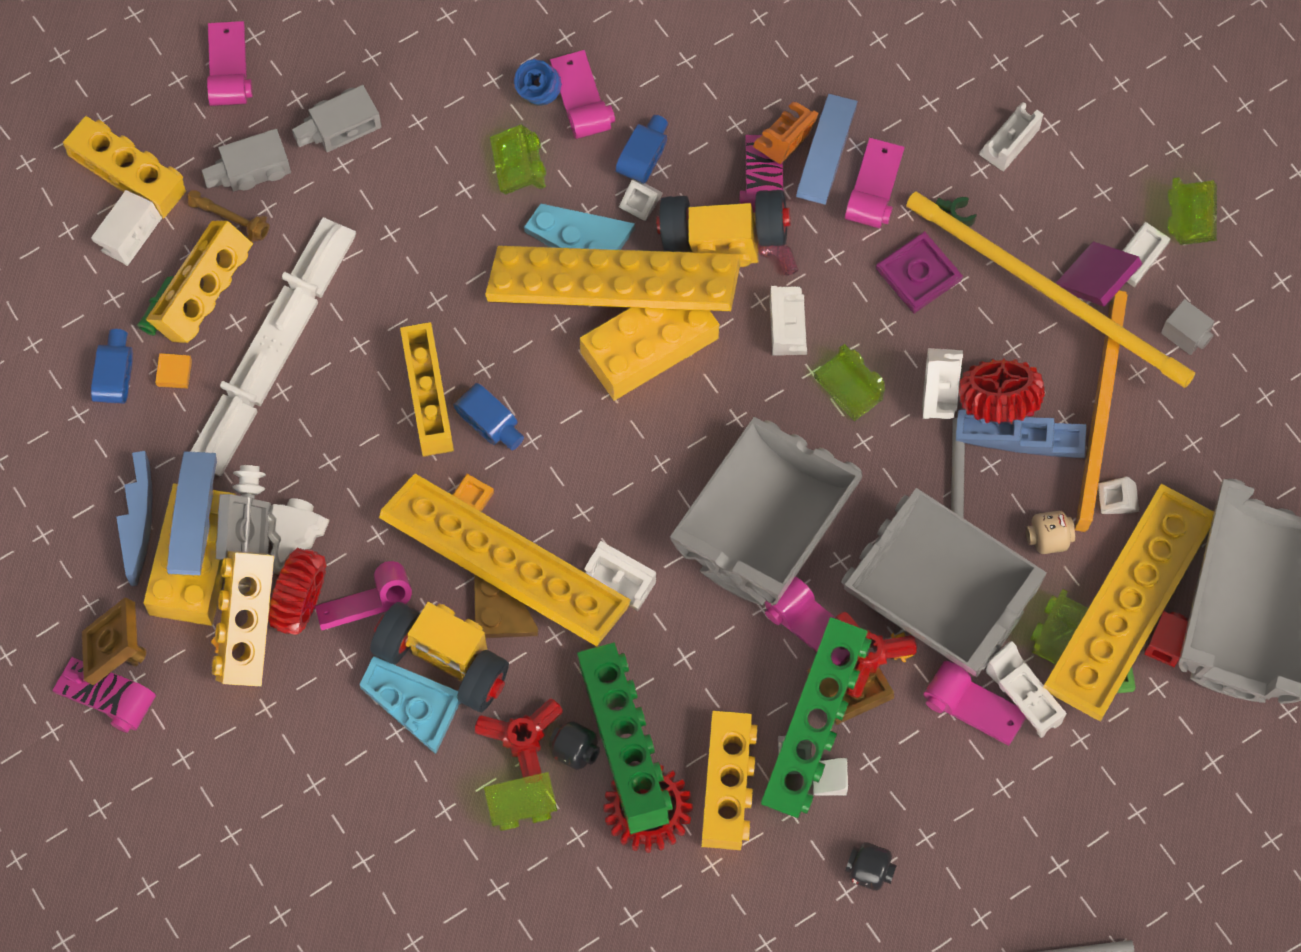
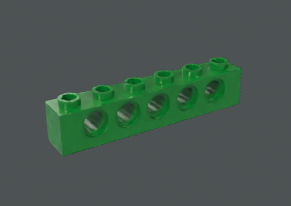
[761,617,872,818]
[577,642,673,834]

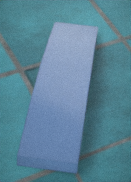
[796,94,858,205]
[956,410,1087,458]
[116,451,153,586]
[167,451,217,575]

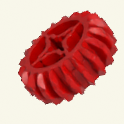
[959,358,1045,424]
[268,548,327,635]
[603,765,693,853]

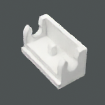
[979,102,1044,172]
[91,190,162,266]
[770,286,807,356]
[922,348,963,419]
[584,541,656,611]
[999,663,1067,738]

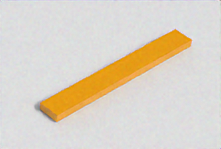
[1075,290,1128,532]

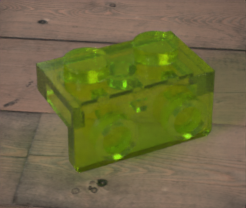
[1168,177,1217,245]

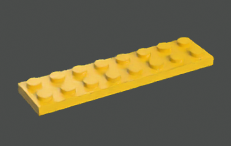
[485,246,741,311]
[379,473,631,647]
[1043,484,1214,722]

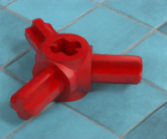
[835,612,917,698]
[475,698,563,784]

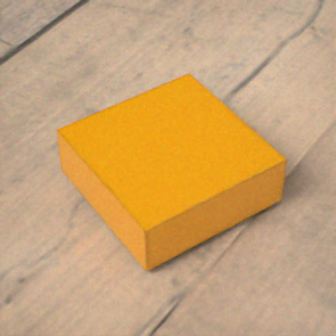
[155,353,192,389]
[453,474,494,512]

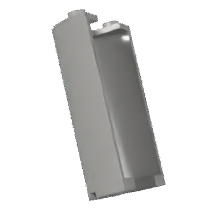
[1178,479,1301,704]

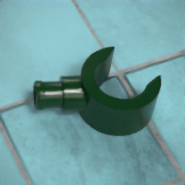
[936,197,977,227]

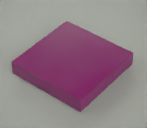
[876,231,963,314]
[1056,241,1142,307]

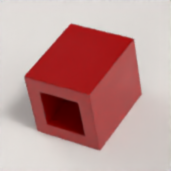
[1144,611,1188,668]

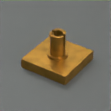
[82,597,146,685]

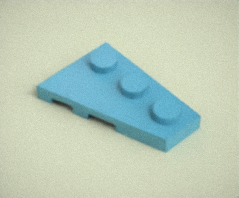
[524,204,635,250]
[360,656,460,754]

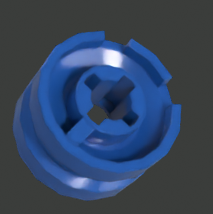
[514,59,562,106]

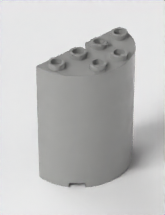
[670,417,862,606]
[841,488,1047,677]

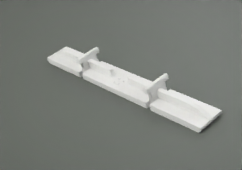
[190,217,356,476]

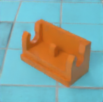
[753,102,819,165]

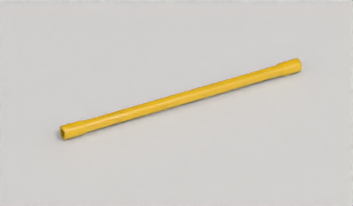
[906,191,1195,388]

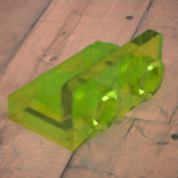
[490,124,546,195]
[814,344,885,422]
[1030,589,1089,664]
[483,772,558,831]

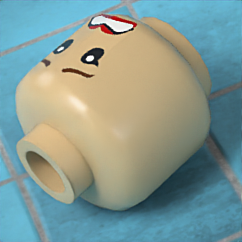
[1026,511,1075,554]

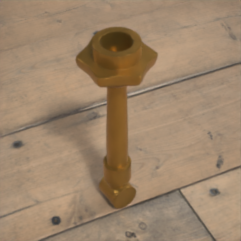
[188,190,270,242]

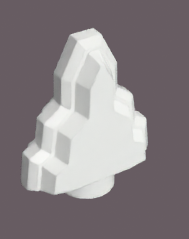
[268,498,329,575]

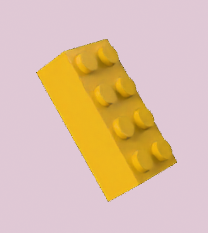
[580,307,719,401]
[144,483,236,626]

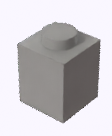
[1161,299,1215,355]

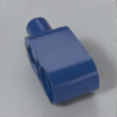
[616,115,668,184]
[91,329,133,404]
[453,383,524,451]

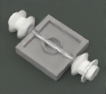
[216,465,271,594]

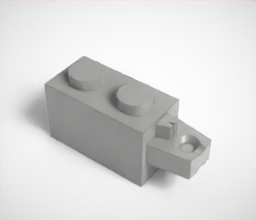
[292,85,382,152]
[202,129,291,192]

